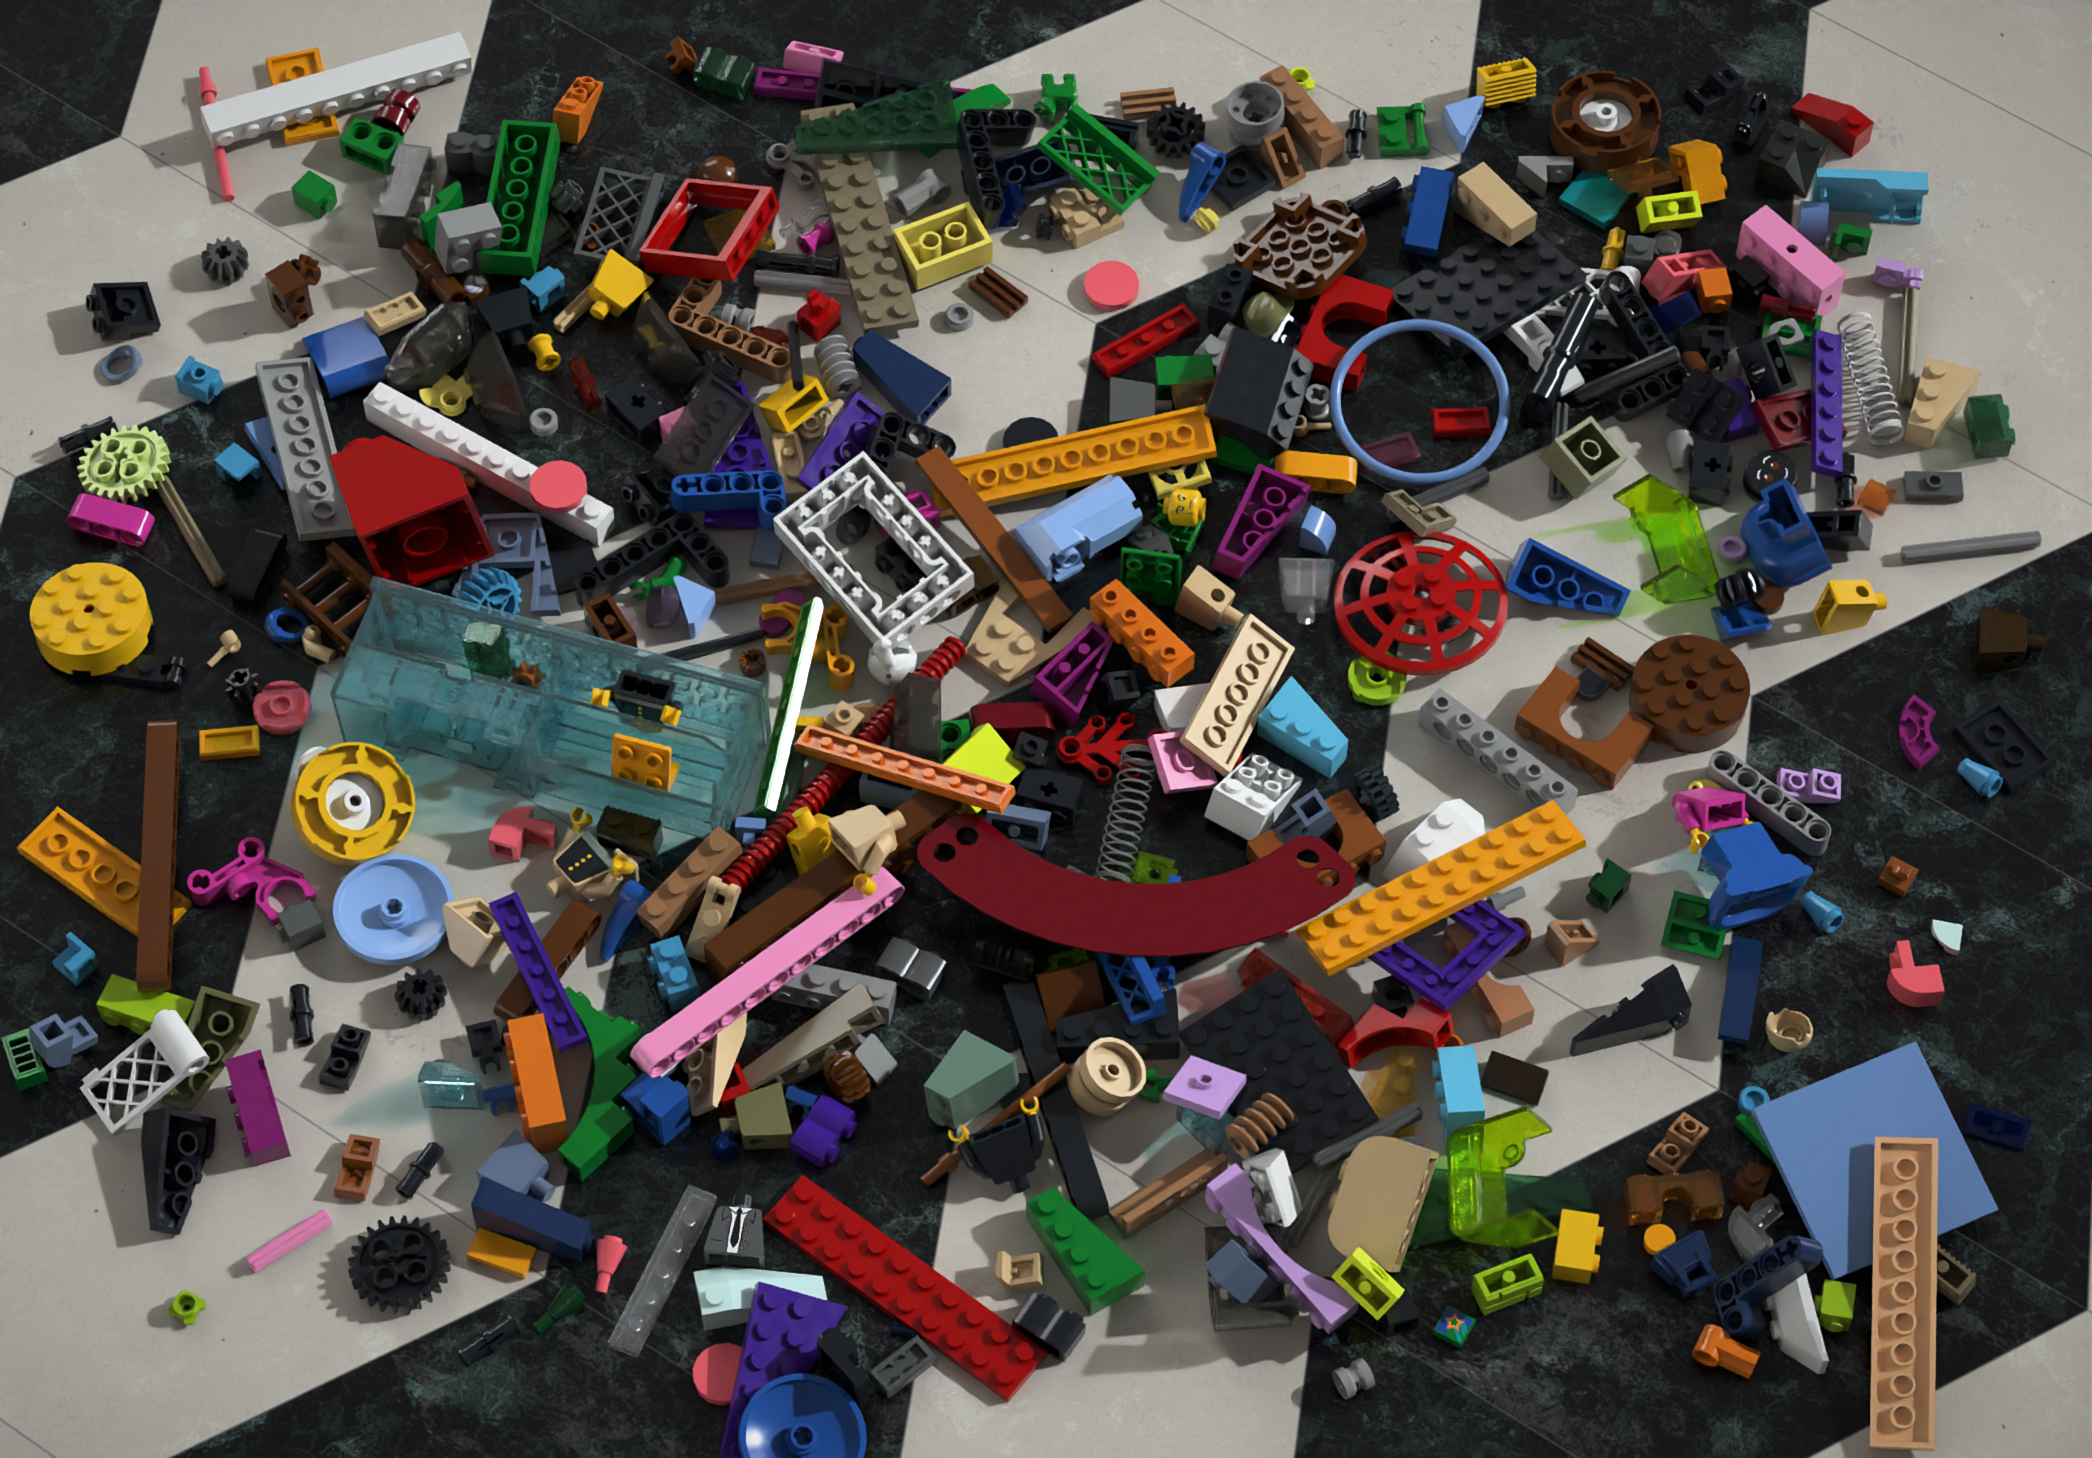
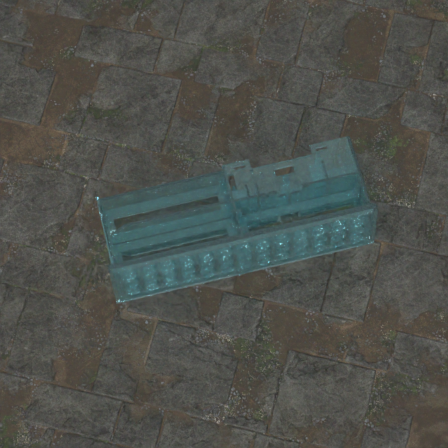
[330,576,772,839]

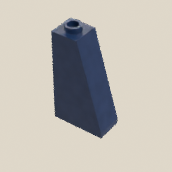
[852,330,952,425]
[471,1178,596,1263]

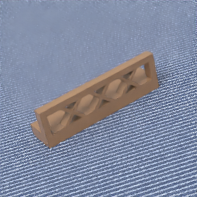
[1109,1147,1229,1239]

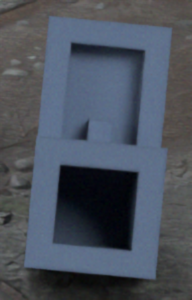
[1273,788,1337,844]
[29,1014,98,1068]

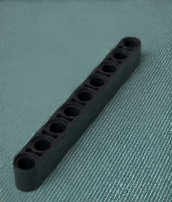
[1001,977,1110,1220]

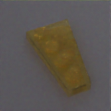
[1369,1045,1422,1138]

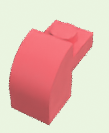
[488,806,559,862]
[1886,940,1945,1007]

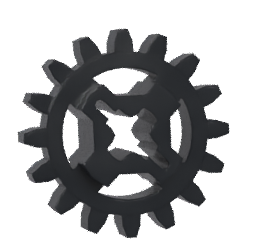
[1146,102,1205,158]

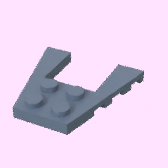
[445,512,561,620]

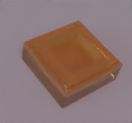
[1857,479,1896,516]

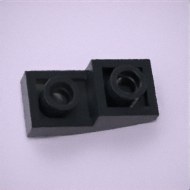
[319,1023,371,1091]

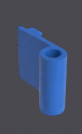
[302,317,394,399]

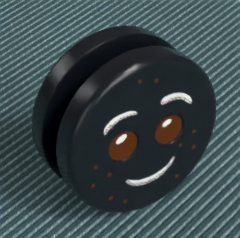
[1742,450,1798,503]

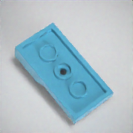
[1809,168,1929,224]

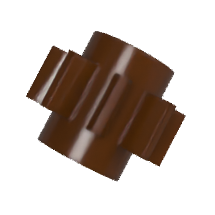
[290,254,321,287]

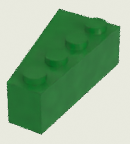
[1026,1187,1145,1316]

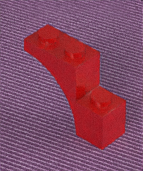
[1338,998,1455,1069]

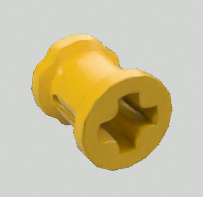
[528,334,561,371]

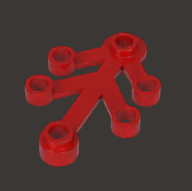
[1056,712,1168,785]

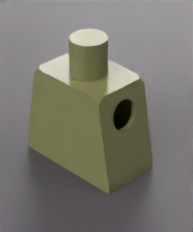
[719,1082,793,1150]

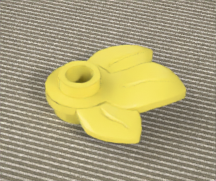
[419,371,475,416]

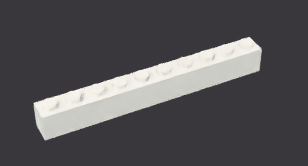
[200,32,472,148]
[363,382,615,547]

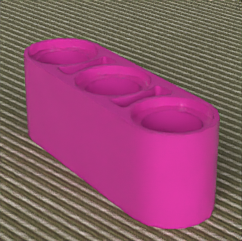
[67,493,155,546]

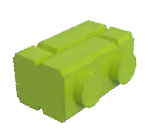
[1471,1253,1544,1315]

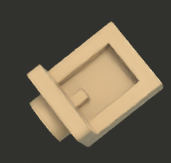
[994,1250,1045,1291]

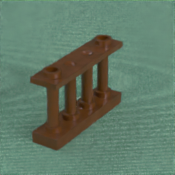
[281,541,413,667]

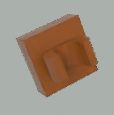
[665,37,701,74]
[1877,856,1919,897]

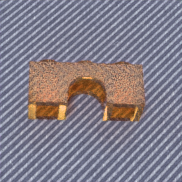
[1624,1169,1725,1225]

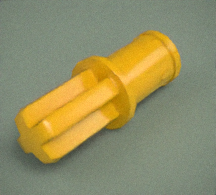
[1600,227,1626,270]

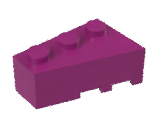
[1030,621,1114,729]
[225,1049,291,1166]

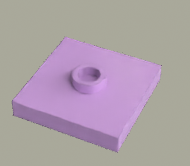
[1163,1055,1246,1120]

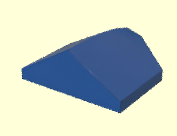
[1711,603,1774,640]

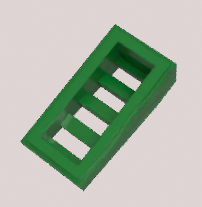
[1,1028,49,1091]

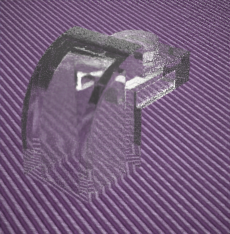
[1728,1193,1784,1263]

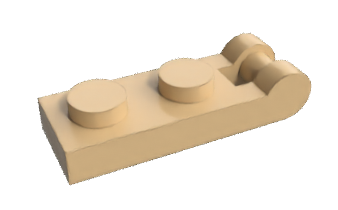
[685,876,741,964]

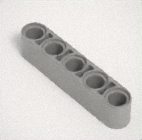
[1706,750,1831,856]

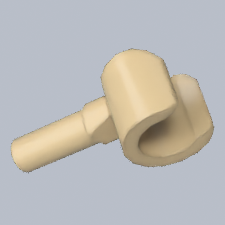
[1293,415,1331,437]
[207,630,241,668]

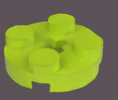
[1348,652,1407,706]

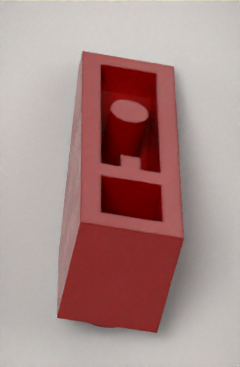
[1790,93,1874,157]

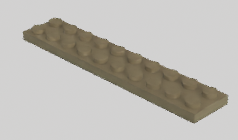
[800,103,919,335]

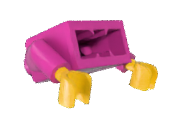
[1672,787,1755,854]

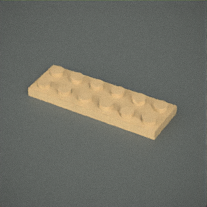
[1179,613,1295,777]

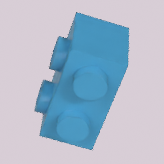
[647,935,699,1012]

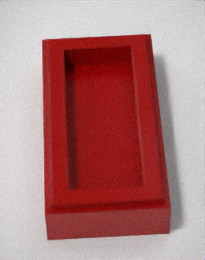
[1431,407,1491,438]

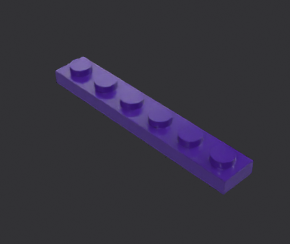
[1811,329,1843,478]
[488,892,588,1054]

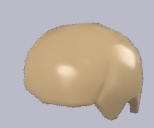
[1766,1008,1813,1052]

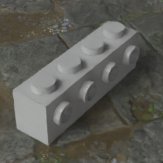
[771,964,897,1025]

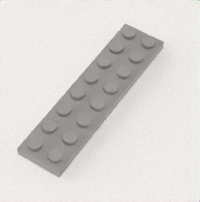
[255,357,357,541]

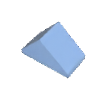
[1443,95,1485,153]
[673,576,716,639]

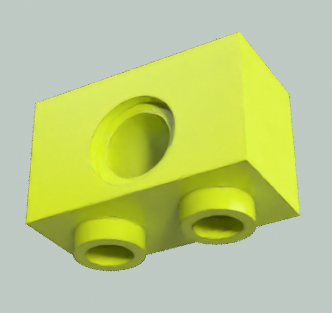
[1636,190,1703,233]
[1331,1246,1405,1321]

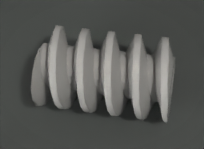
[813,334,862,398]

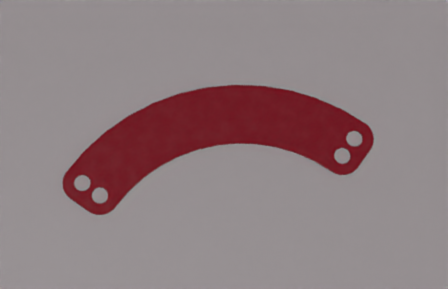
[917,814,1356,957]

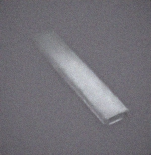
[608,1184,717,1358]

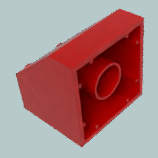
[329,435,495,595]

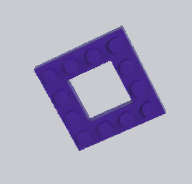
[1367,900,1525,1012]

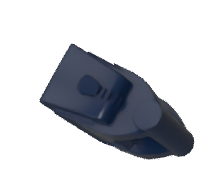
[1649,1230,1718,1297]

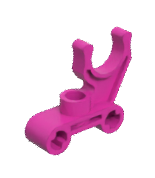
[187,837,316,926]

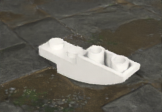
[1503,313,1585,396]

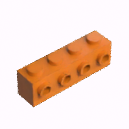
[1089,578,1195,688]

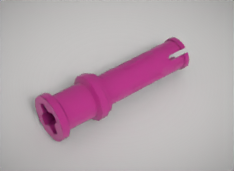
[796,219,835,256]

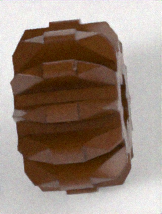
[823,1050,870,1105]

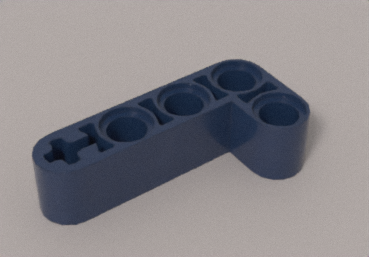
[1714,1235,1823,1338]

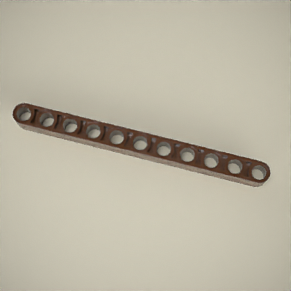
[136,720,180,992]

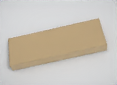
[770,430,809,503]

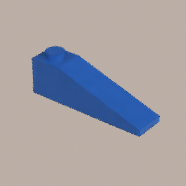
[1505,538,1631,616]

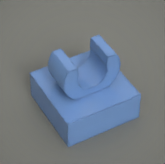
[735,816,767,852]

